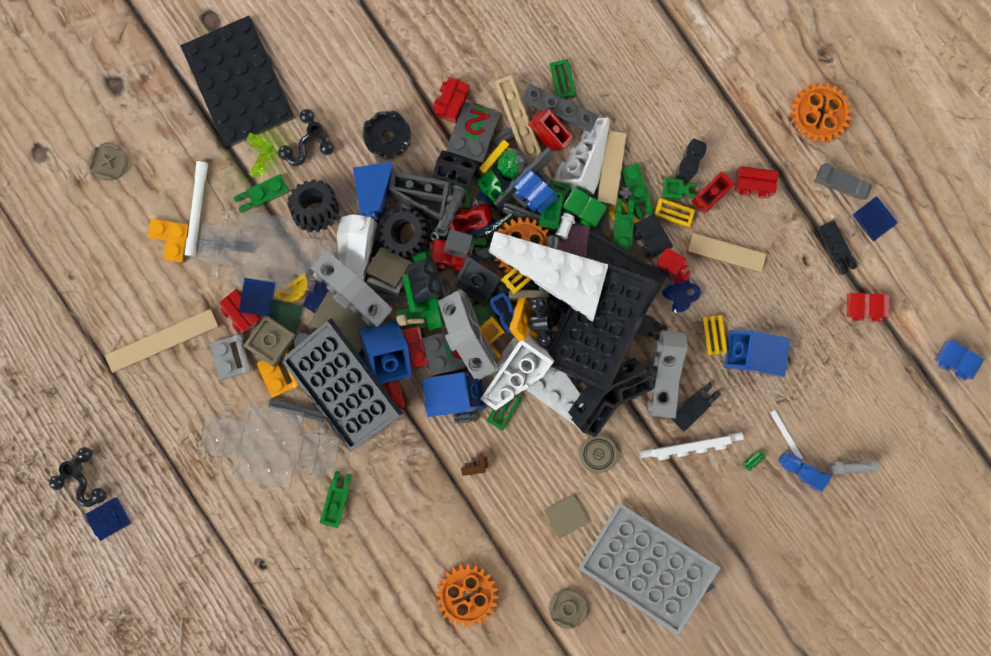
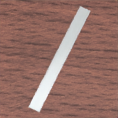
[770,410,803,459]

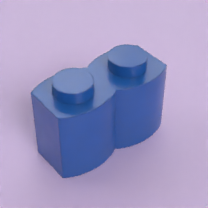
[513,169,558,213]
[490,293,514,334]
[934,340,984,381]

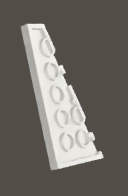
[489,232,608,321]
[499,332,583,427]

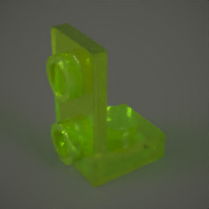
[247,133,274,180]

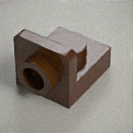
[461,453,489,476]

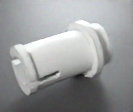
[556,213,575,239]

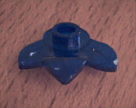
[662,279,701,313]

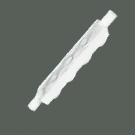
[639,432,743,460]

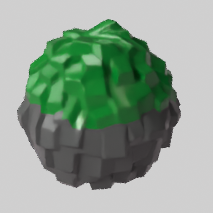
[497,148,528,179]

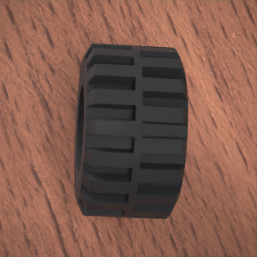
[287,179,340,232]
[380,208,433,258]

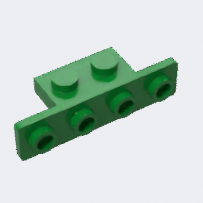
[402,252,444,331]

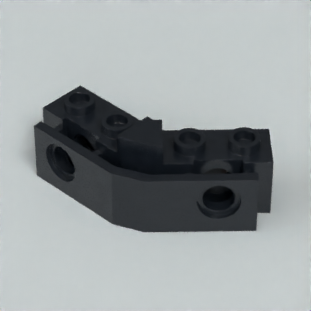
[568,357,653,437]

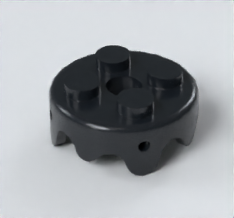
[363,110,411,160]

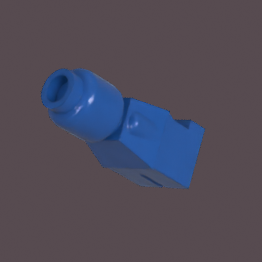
[778,452,832,492]

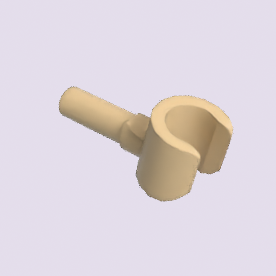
[396,314,424,327]

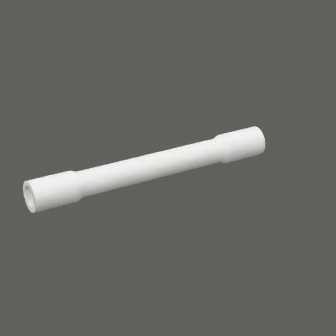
[184,161,208,257]

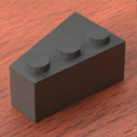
[389,172,450,223]

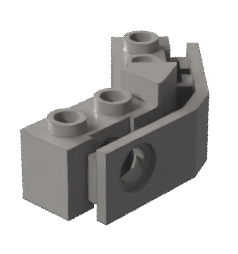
[310,250,392,327]
[438,289,500,380]
[647,330,687,418]

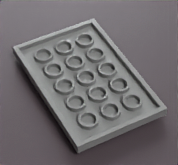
[578,503,720,636]

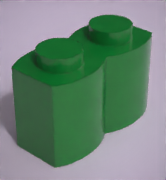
[561,188,607,229]

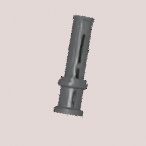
[435,184,467,236]

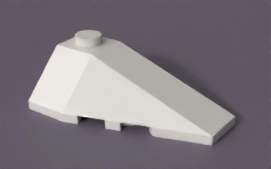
[553,118,610,195]
[337,214,378,282]
[480,334,554,410]

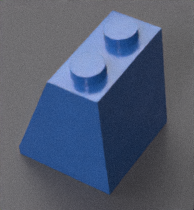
[353,162,395,221]
[359,321,412,384]
[724,330,790,377]
[422,372,485,417]

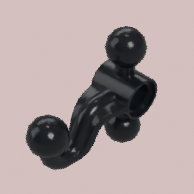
[278,109,334,166]
[529,297,562,347]
[49,447,106,507]

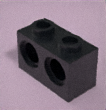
[433,150,478,189]

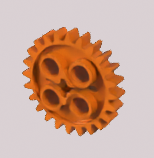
[789,82,853,144]
[494,217,549,280]
[435,563,498,628]

